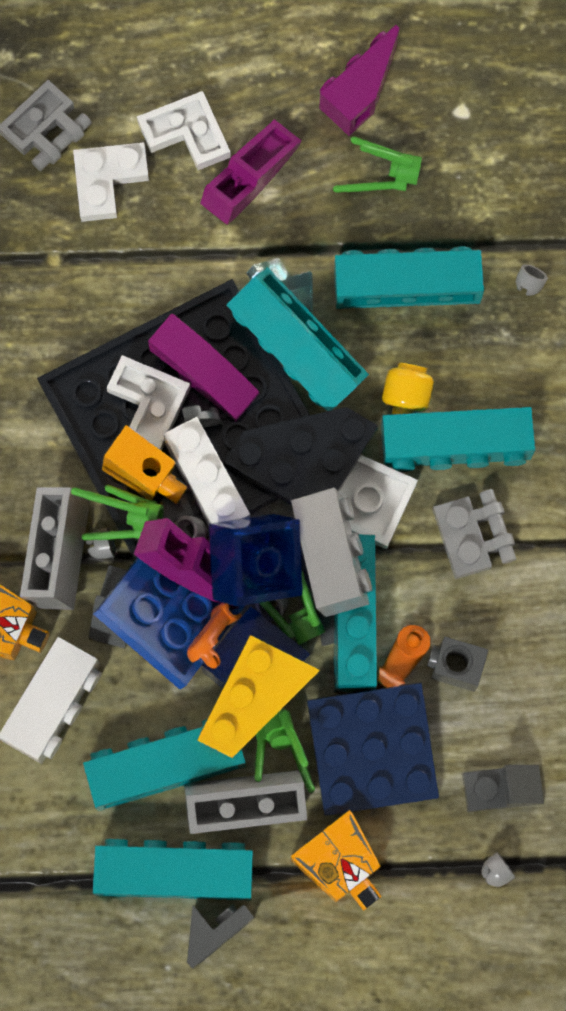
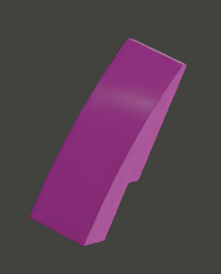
[200,119,302,225]
[148,313,259,421]
[134,518,249,609]

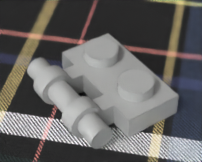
[0,80,92,171]
[432,489,517,580]

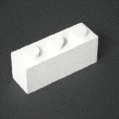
[163,417,251,542]
[0,637,102,764]

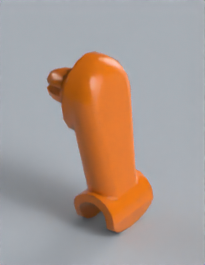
[187,598,242,669]
[375,625,431,689]

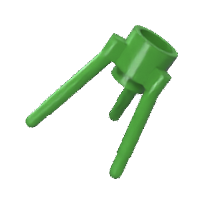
[333,136,422,193]
[71,485,164,540]
[241,570,326,645]
[254,709,315,793]

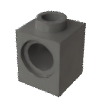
[427,636,488,692]

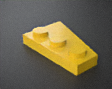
[197,635,320,758]

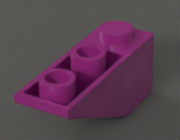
[319,25,400,136]

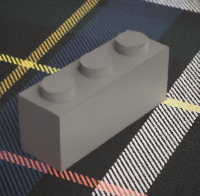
[20,487,90,610]
[291,487,372,617]
[184,770,307,834]

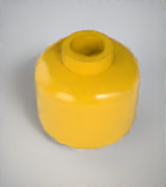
[382,362,434,414]

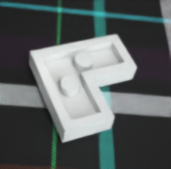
[137,91,231,170]
[73,142,149,222]
[107,355,191,451]

